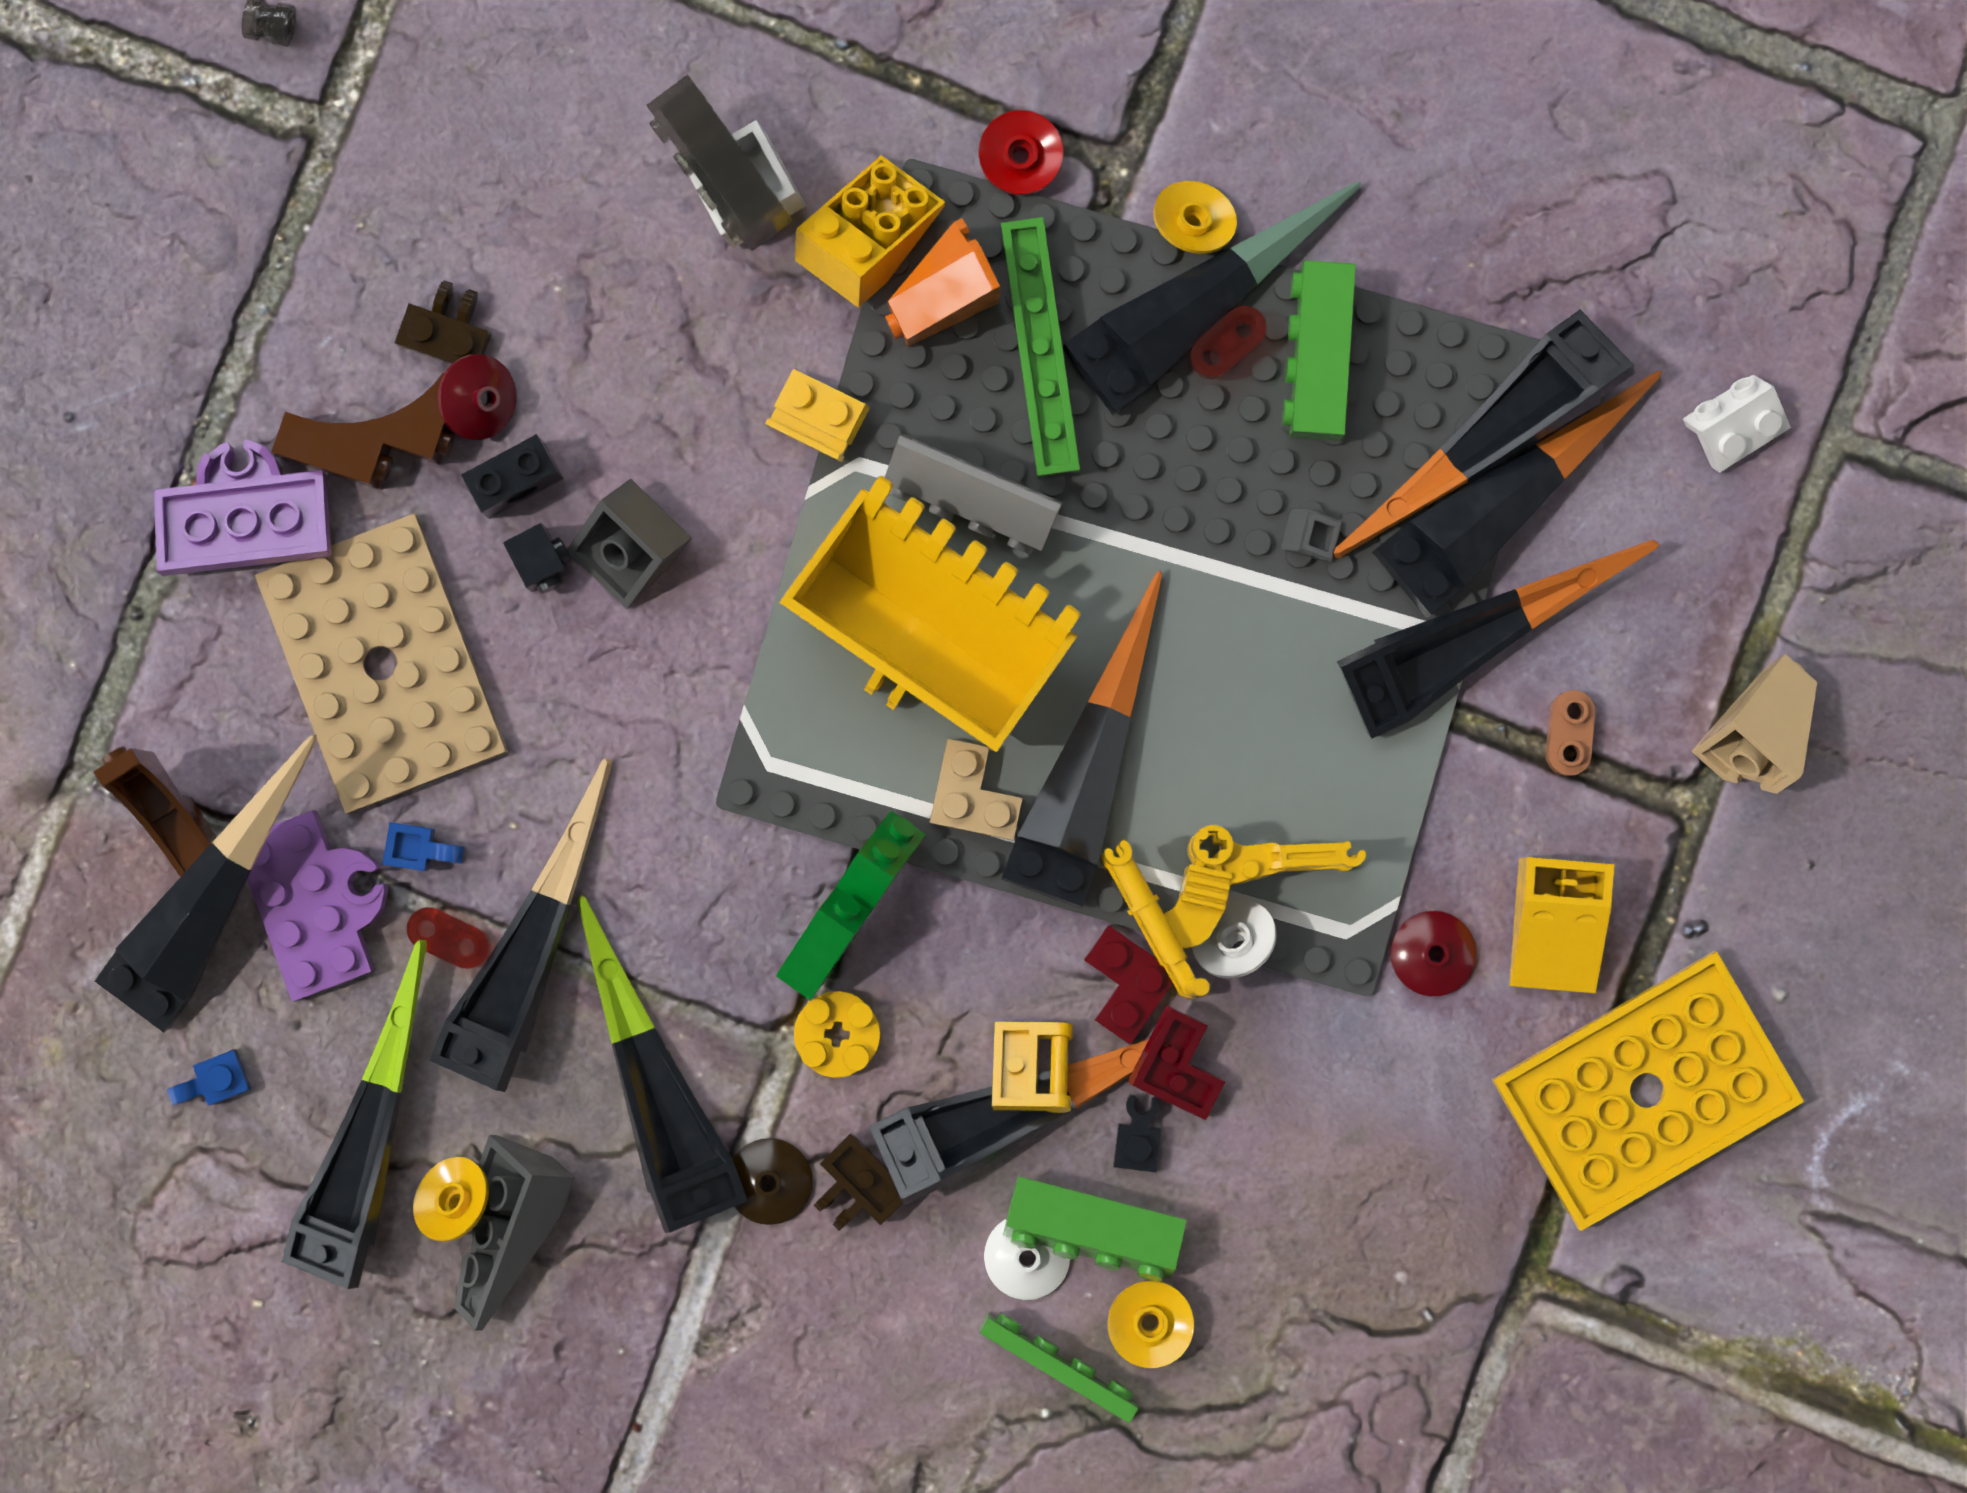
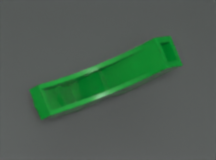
[776,810,926,1001]

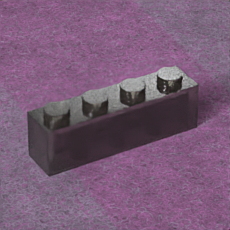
[646,74,794,251]

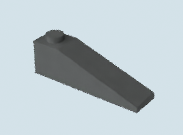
[454,1135,575,1330]

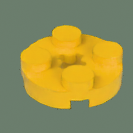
[794,991,880,1078]

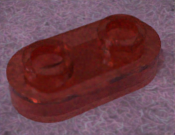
[1190,306,1266,379]
[407,907,491,969]

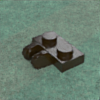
[394,280,491,365]
[814,1133,903,1231]

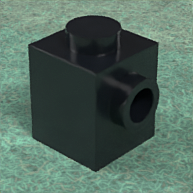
[503,523,571,594]

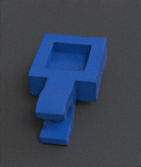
[382,822,464,871]
[166,1049,251,1106]

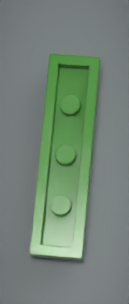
[980,1312,1138,1424]

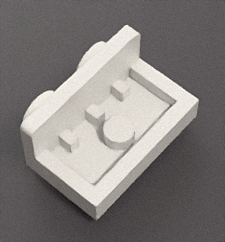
[1683,375,1791,473]

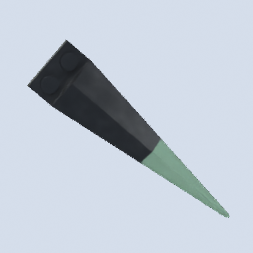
[1062,182,1361,415]

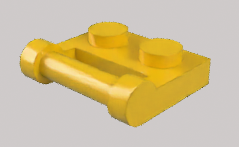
[992,1022,1073,1113]

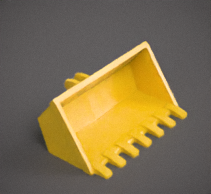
[779,476,1081,752]

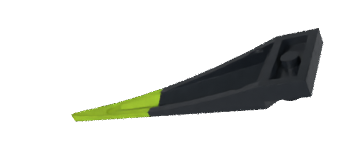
[577,895,748,1233]
[282,940,427,1289]

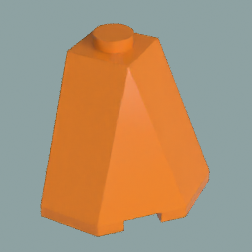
[885,218,1000,347]

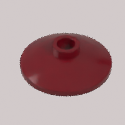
[438,354,516,440]
[1390,911,1476,996]

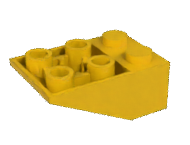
[795,155,945,308]
[1509,857,1615,993]

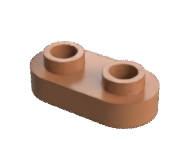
[1546,690,1595,776]

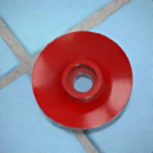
[978,110,1063,195]

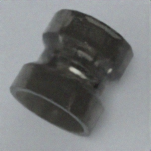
[241,0,296,47]

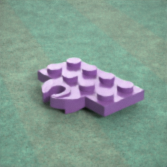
[154,440,331,576]
[247,810,388,1002]

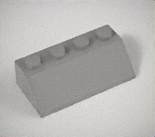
[885,435,1062,555]

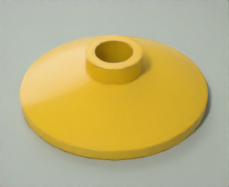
[1153,181,1237,254]
[413,1157,489,1242]
[1107,1280,1194,1368]

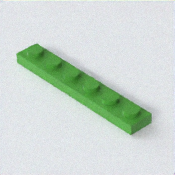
[1001,217,1080,478]

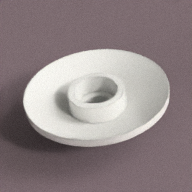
[1192,898,1277,978]
[984,1219,1070,1300]

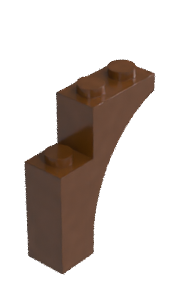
[272,373,455,489]
[93,746,246,885]

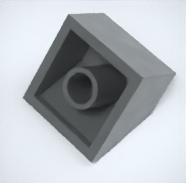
[567,479,692,609]

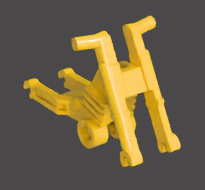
[1100,825,1366,1000]

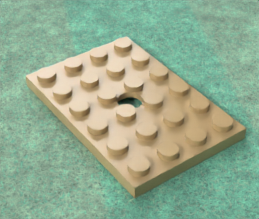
[255,513,508,814]

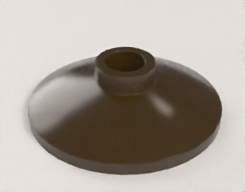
[732,1138,812,1225]

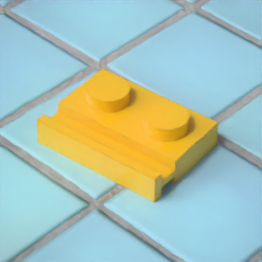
[765,369,870,463]

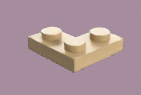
[930,738,1023,841]

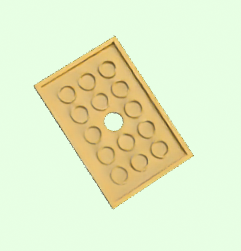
[1491,951,1805,1231]

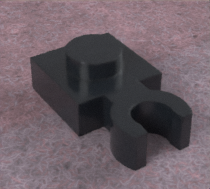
[1113,1094,1162,1173]

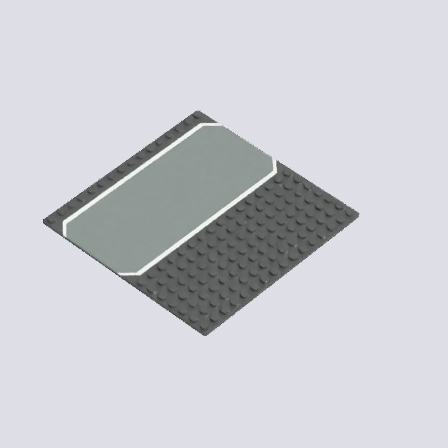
[716,159,1540,996]

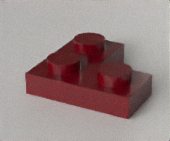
[1084,925,1173,1045]
[1128,1004,1225,1120]

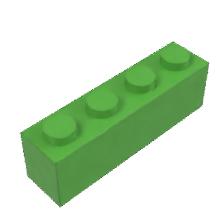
[1282,260,1356,441]
[1002,1176,1187,1281]

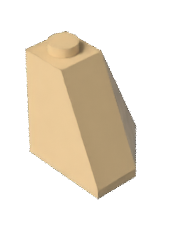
[1691,654,1817,794]

